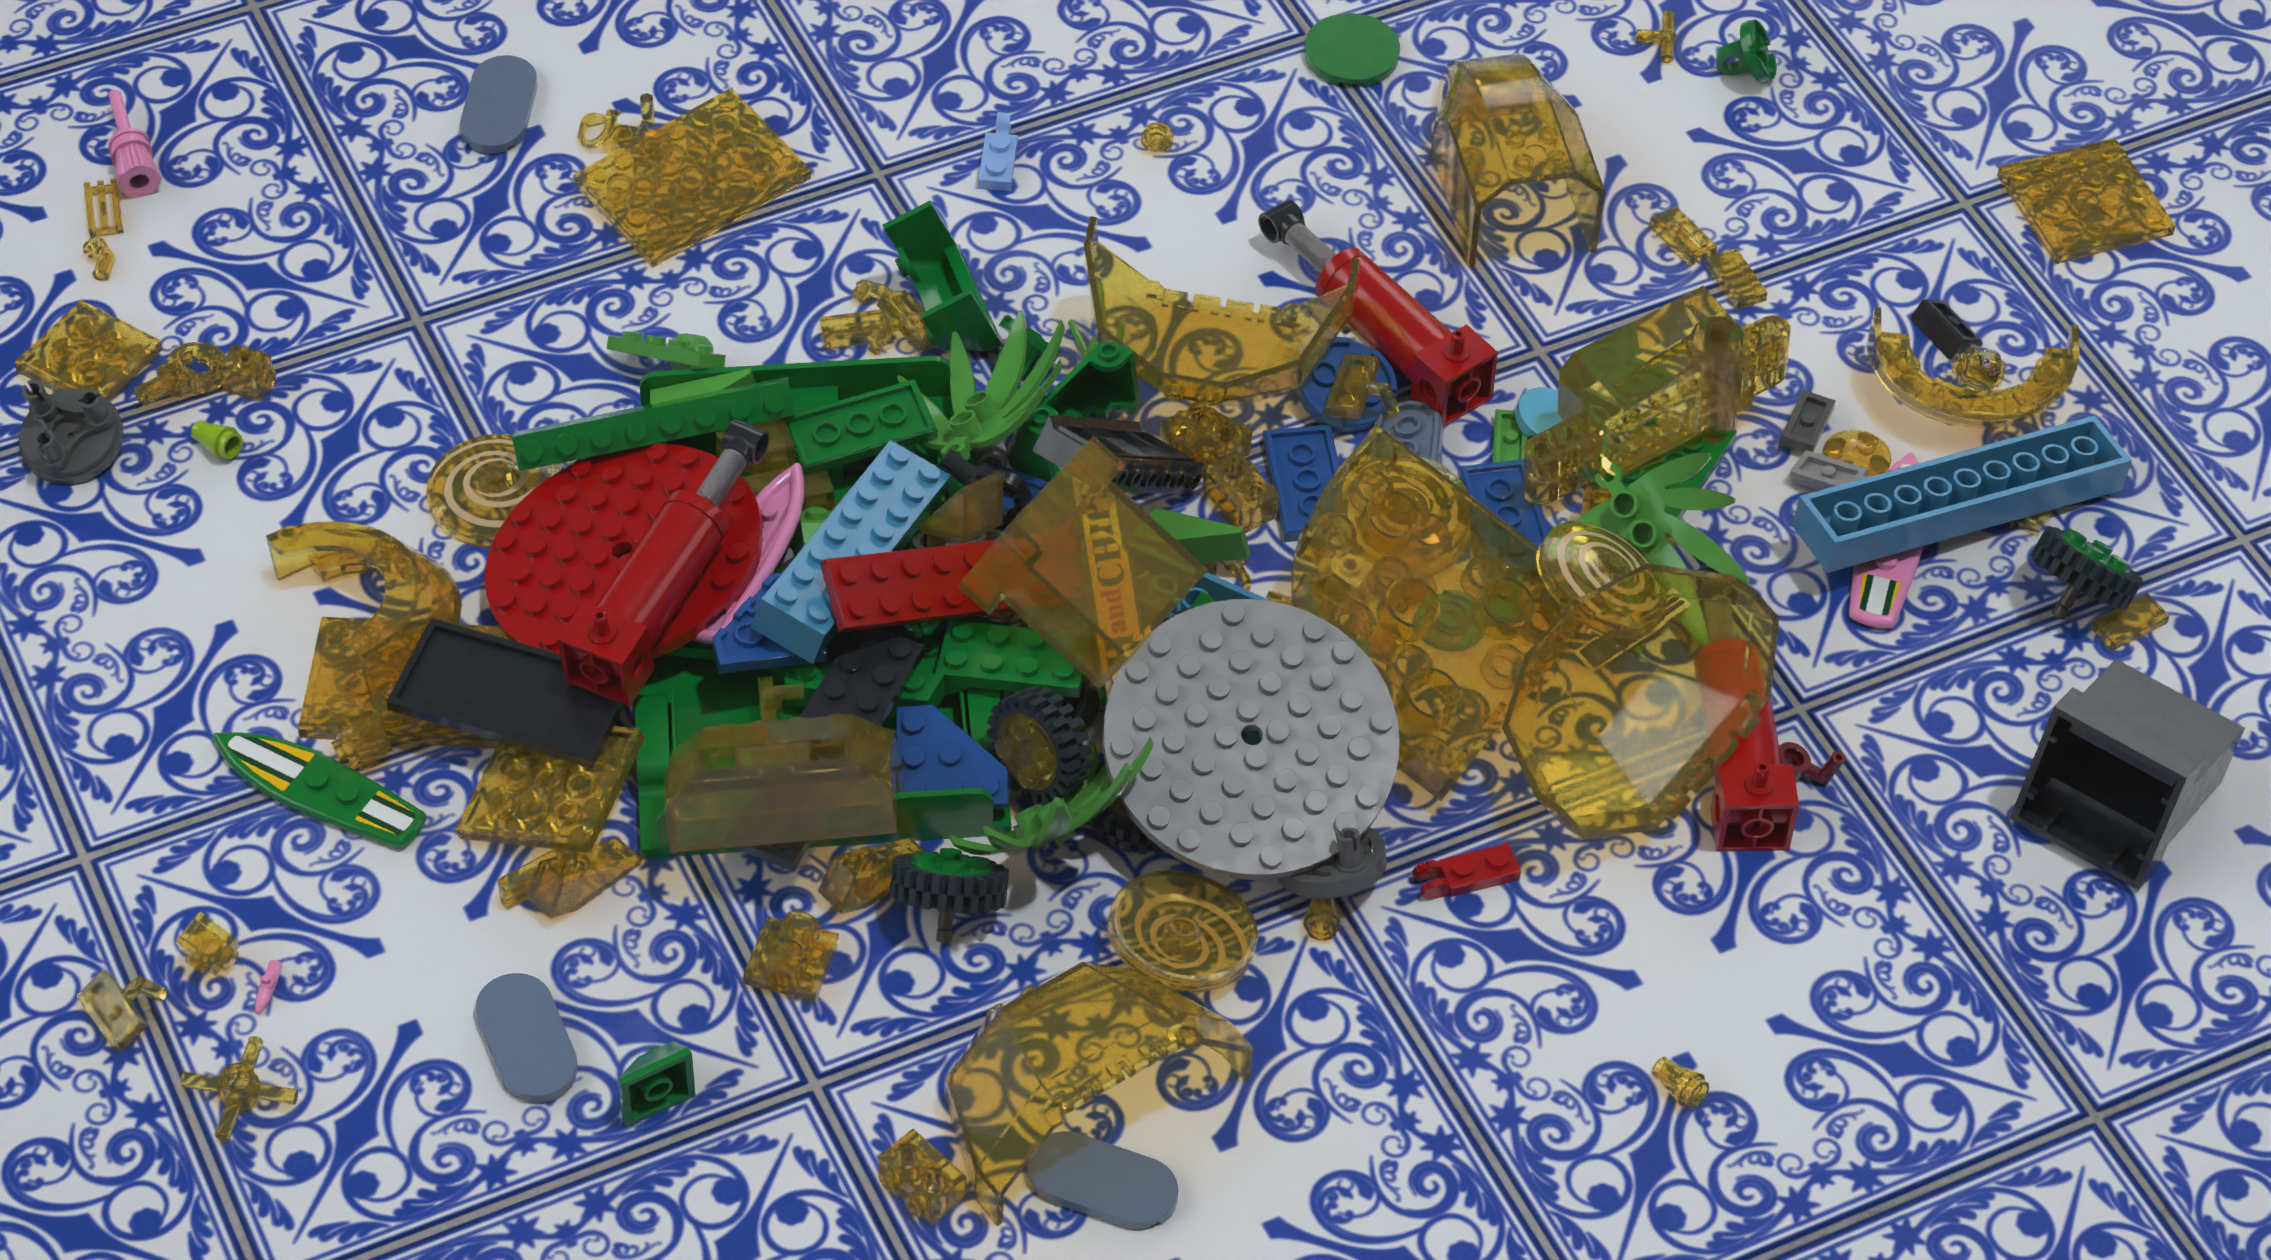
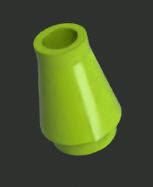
[191,420,243,460]

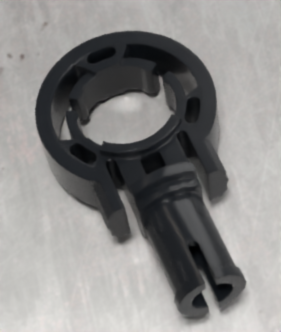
[937,448,1032,529]

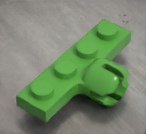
[607,331,726,370]

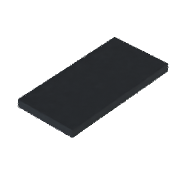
[386,618,624,769]

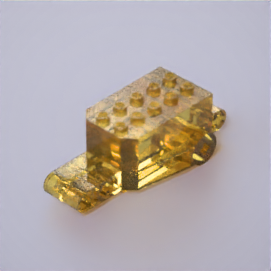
[1523,285,1791,505]

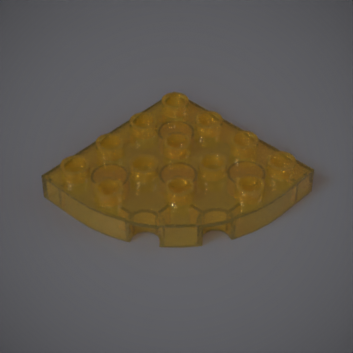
[1291,425,1603,801]

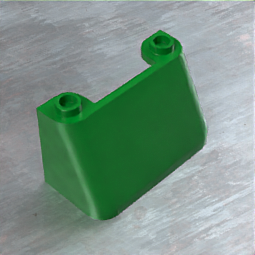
[1006,342,1141,486]

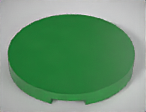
[1304,13,1400,87]

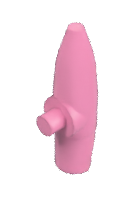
[255,960,283,1015]

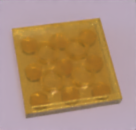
[14,300,163,400]

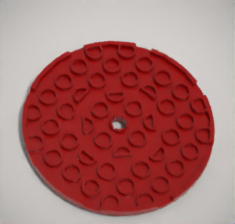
[485,443,764,659]

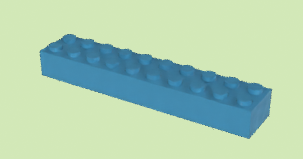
[1792,415,2132,573]

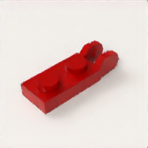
[1412,843,1521,900]

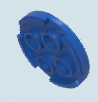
[1295,337,1397,433]

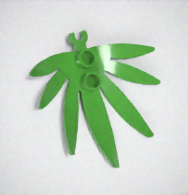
[897,310,1065,461]
[1540,452,1749,653]
[949,736,1154,856]

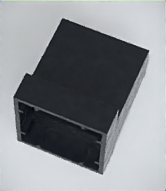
[2010,659,2245,890]

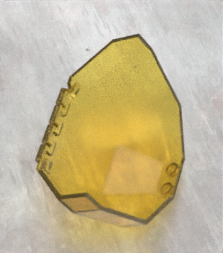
[1084,216,1360,407]
[1502,563,1779,841]
[946,962,1253,1226]

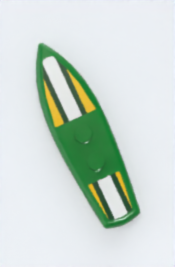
[212,732,427,849]

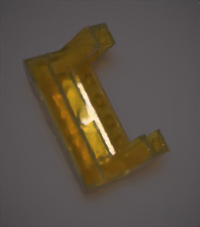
[665,714,905,853]

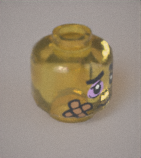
[1952,345,2005,393]

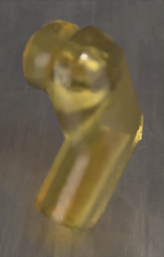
[83,237,116,281]
[851,279,903,311]

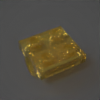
[743,911,839,1002]

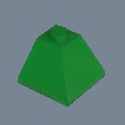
[618,1041,696,1128]

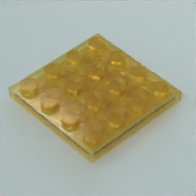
[1997,138,2176,264]
[455,726,645,853]

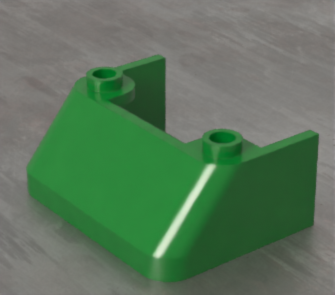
[882,201,1003,351]

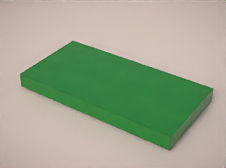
[783,379,938,476]

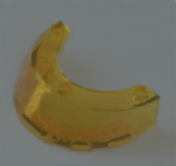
[1866,307,2080,429]
[266,521,462,698]

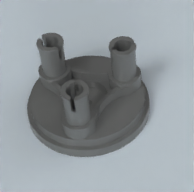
[19,379,124,485]

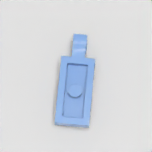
[978,112,1018,191]

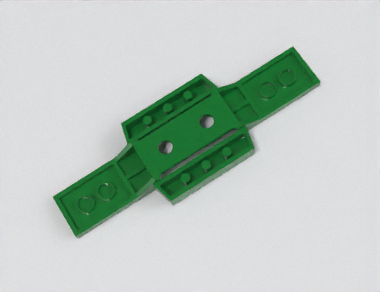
[664,618,1092,716]

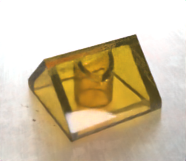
[918,471,1004,542]

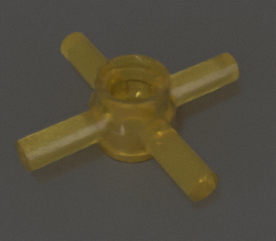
[180,1036,298,1141]

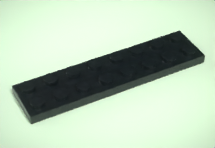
[726,628,925,872]

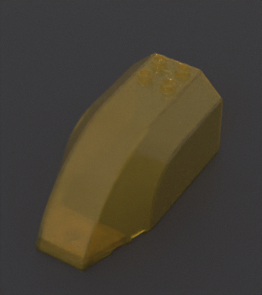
[1431,54,1605,268]

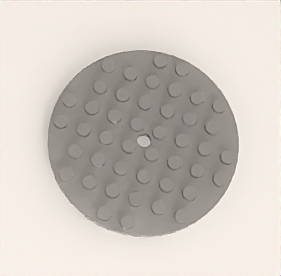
[1102,599,1400,880]

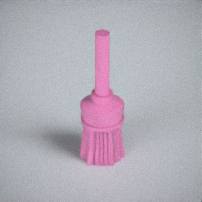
[108,90,162,199]

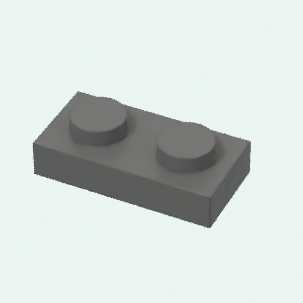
[1780,390,1836,453]

